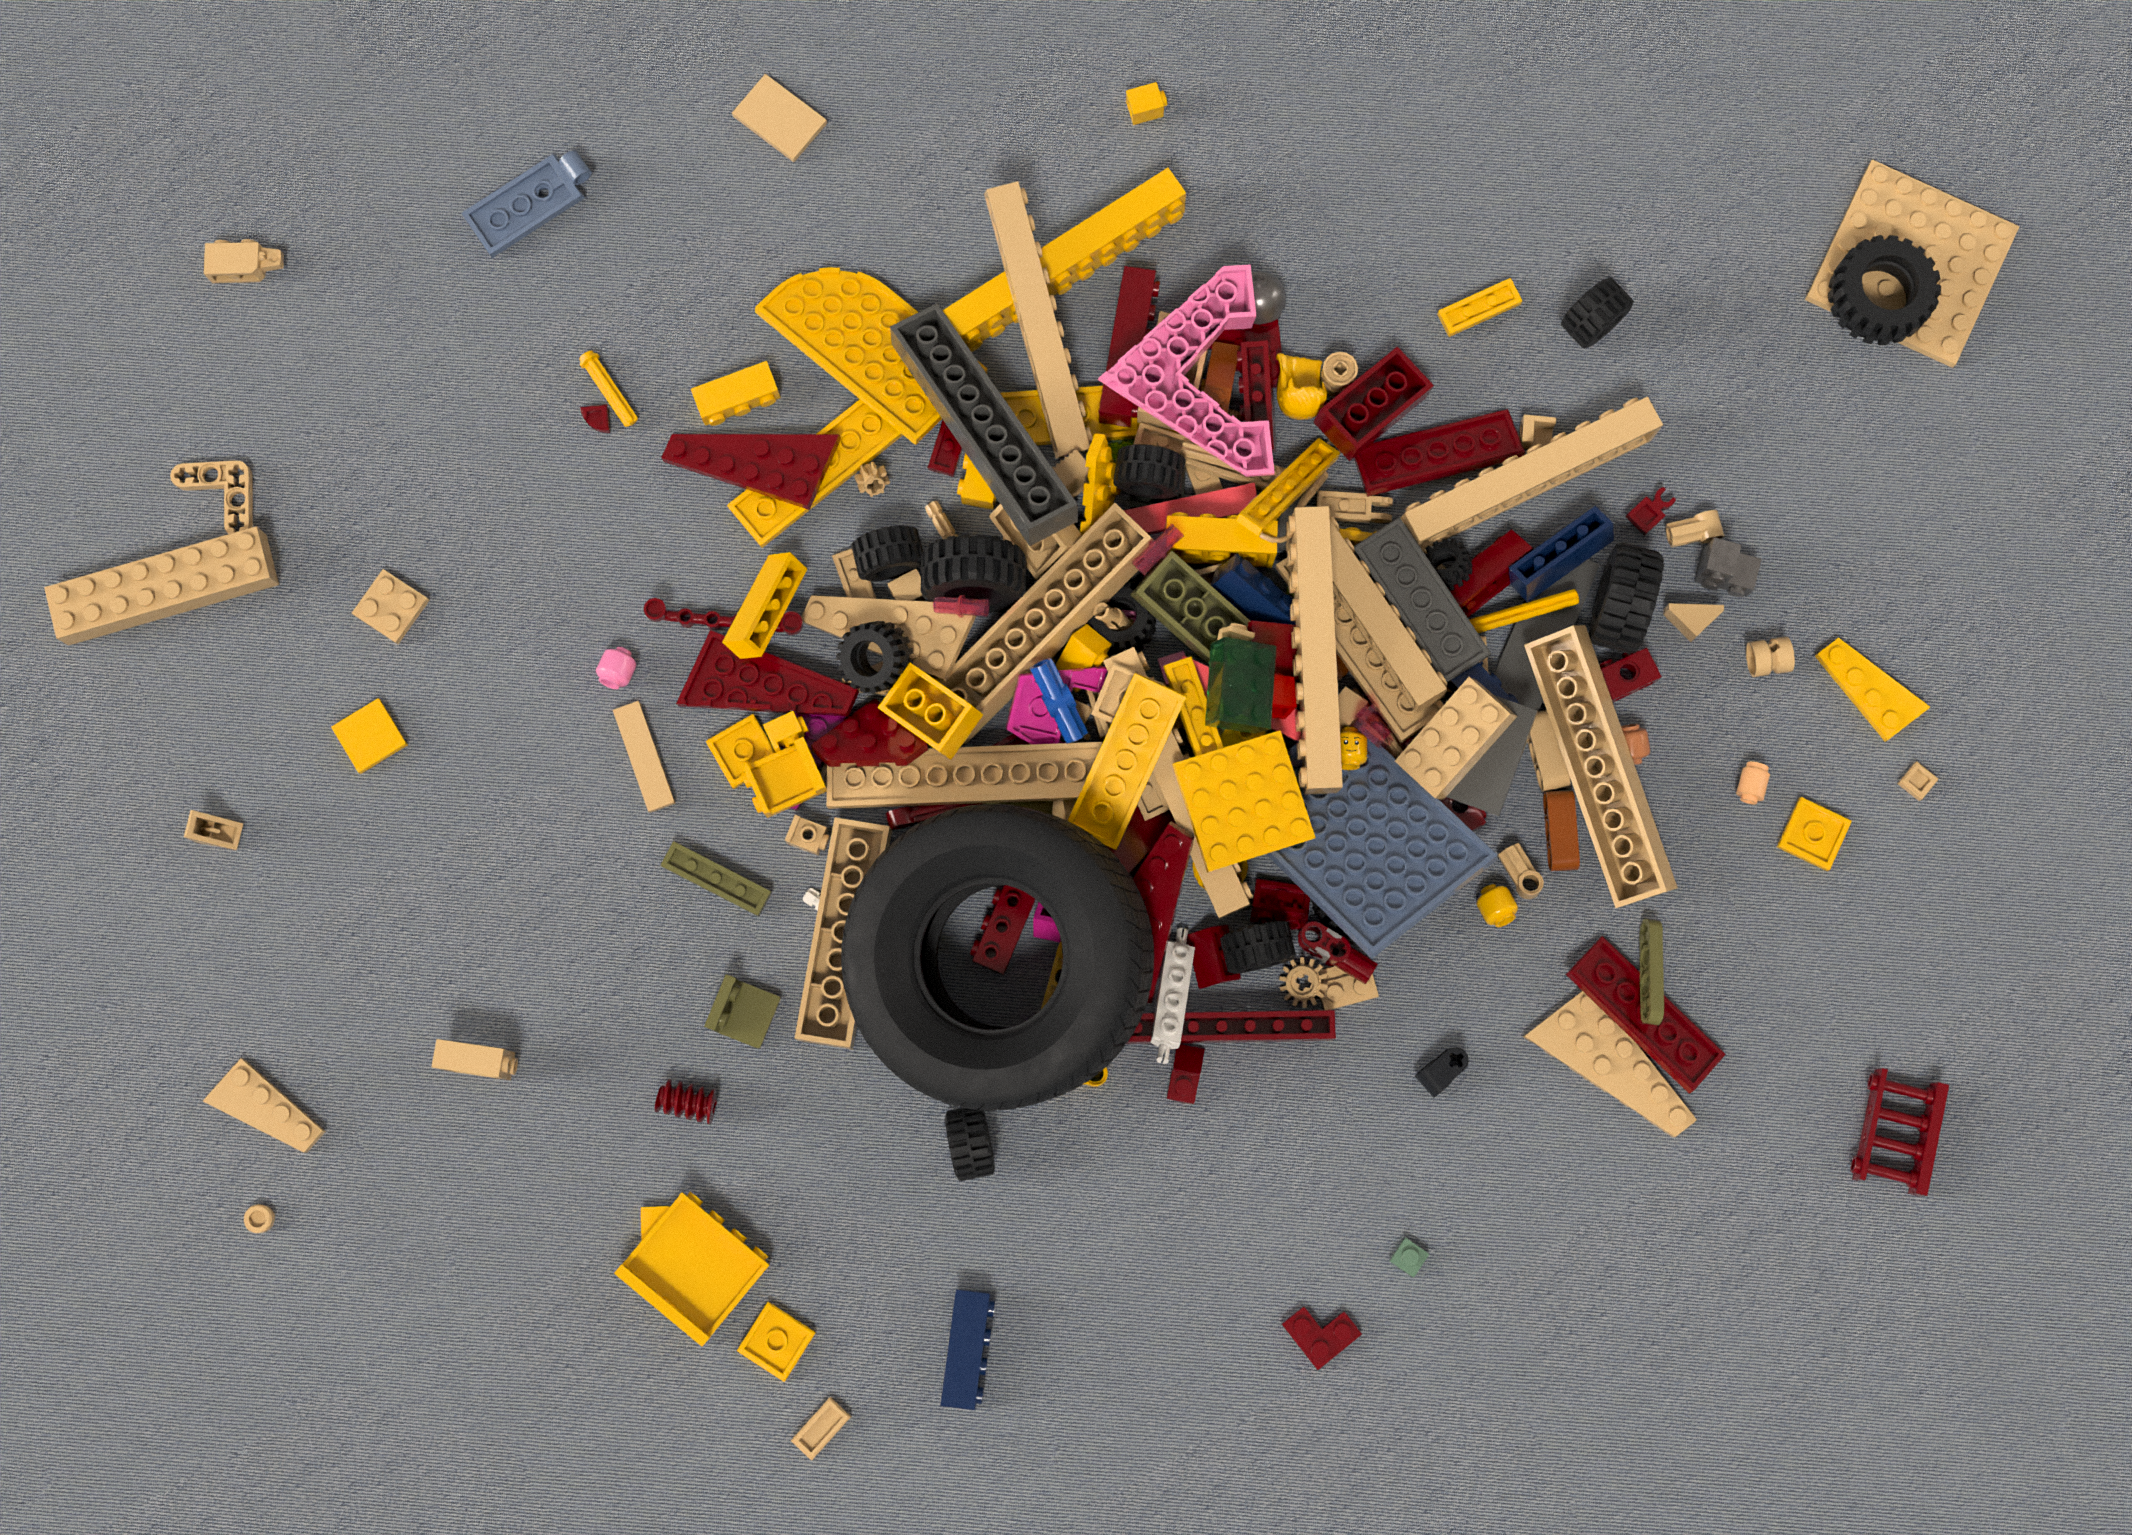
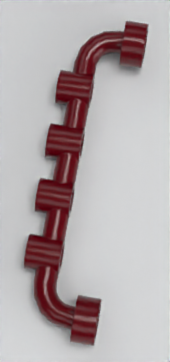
[644,598,803,635]

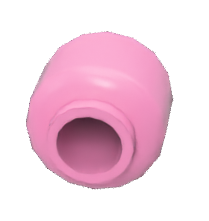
[596,647,637,689]

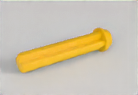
[579,350,638,427]

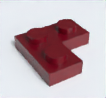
[1281,1306,1362,1370]

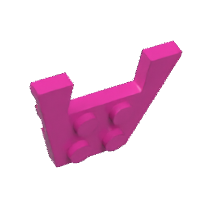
[1006,666,1107,745]

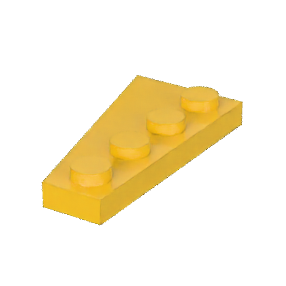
[1815,638,1930,742]

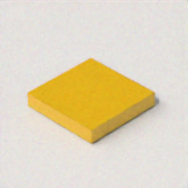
[331,698,408,774]
[706,714,776,789]
[1777,797,1852,871]
[737,1302,816,1382]

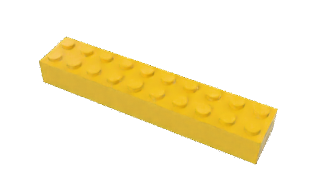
[942,168,1186,352]

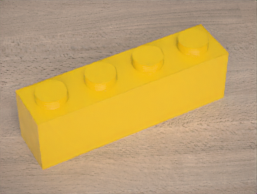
[722,552,807,659]

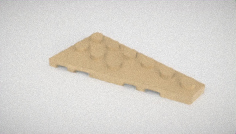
[801,595,980,682]
[1523,991,1697,1137]

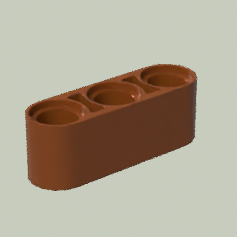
[1543,790,1580,871]

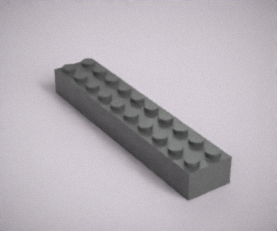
[890,304,1078,546]

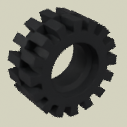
[1424,539,1473,591]

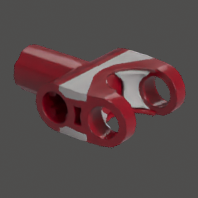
[1297,922,1378,984]

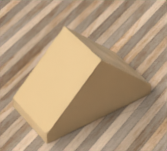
[1663,603,1724,642]
[184,810,243,850]

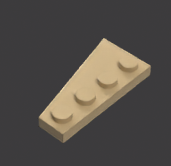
[203,1058,326,1153]

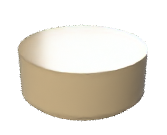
[244,1205,275,1233]

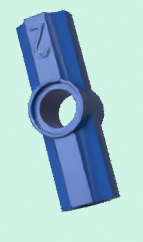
[1030,658,1088,743]

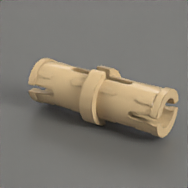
[1093,602,1134,631]

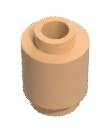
[1736,761,1770,805]

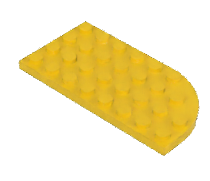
[755,267,988,445]

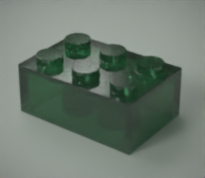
[1205,637,1276,734]

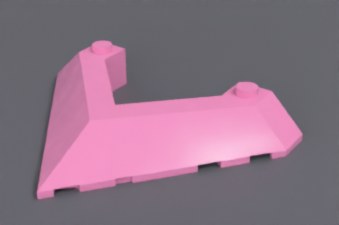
[1098,265,1275,477]

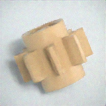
[854,462,890,497]

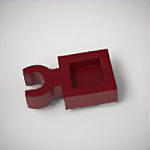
[1626,487,1676,536]

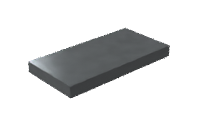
[1446,695,1538,816]

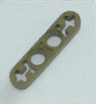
[1639,919,1664,1025]

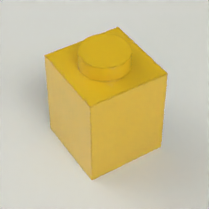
[1126,82,1167,125]

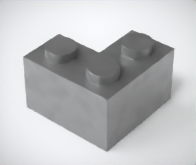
[1694,537,1762,597]

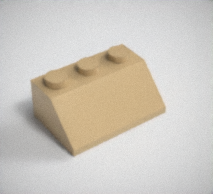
[989,504,1082,580]

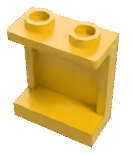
[741,737,827,818]

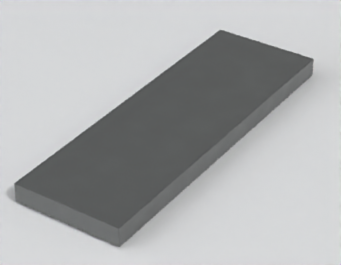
[1354,517,1491,683]
[1494,560,1600,711]

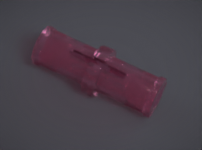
[1132,523,1184,576]

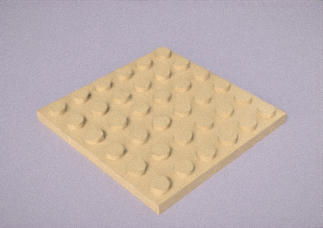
[1805,160,2020,368]

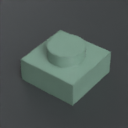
[1389,1238,1429,1278]

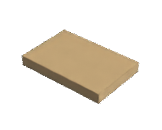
[732,74,827,162]

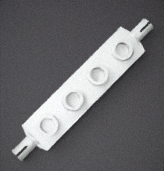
[1151,928,1195,1064]

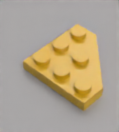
[1080,433,1121,535]

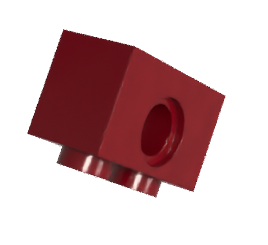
[1600,648,1662,703]

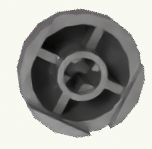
[1251,271,1286,324]

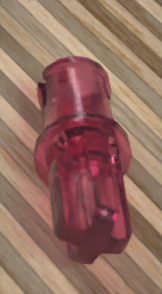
[933,595,989,618]

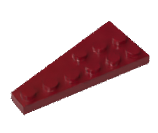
[661,434,841,510]
[1133,821,1195,1004]

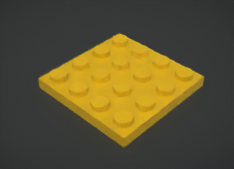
[1172,730,1315,873]

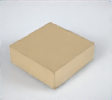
[1897,761,1938,801]

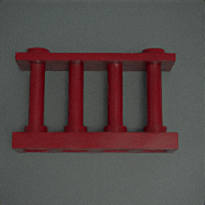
[1850,1068,1949,1197]

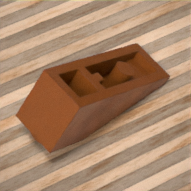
[1204,341,1240,414]

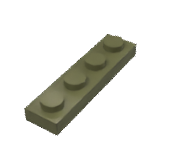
[660,841,772,917]

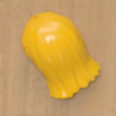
[1276,353,1327,420]

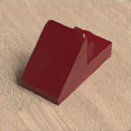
[1167,1044,1205,1105]

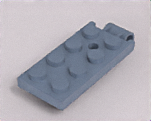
[461,150,592,258]

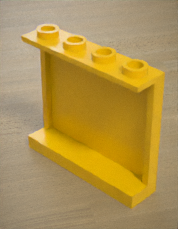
[614,1191,770,1347]

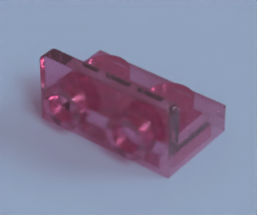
[1354,704,1394,749]

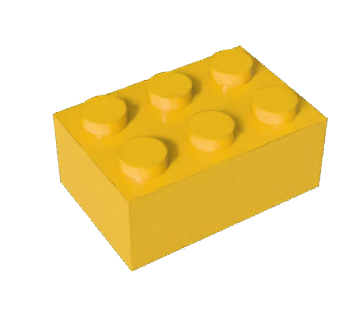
[878,662,983,760]

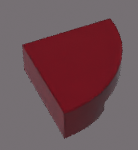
[580,404,610,433]

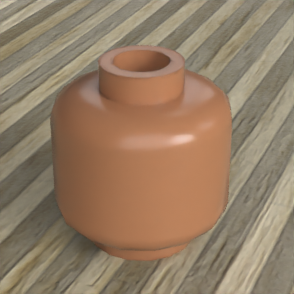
[1621,724,1650,765]

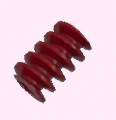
[654,1078,717,1125]

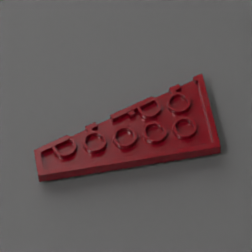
[676,630,859,717]

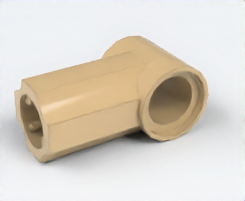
[1665,510,1724,548]
[1498,843,1544,899]

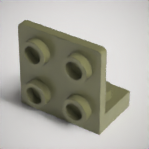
[704,974,781,1049]

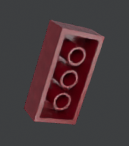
[1313,346,1434,462]

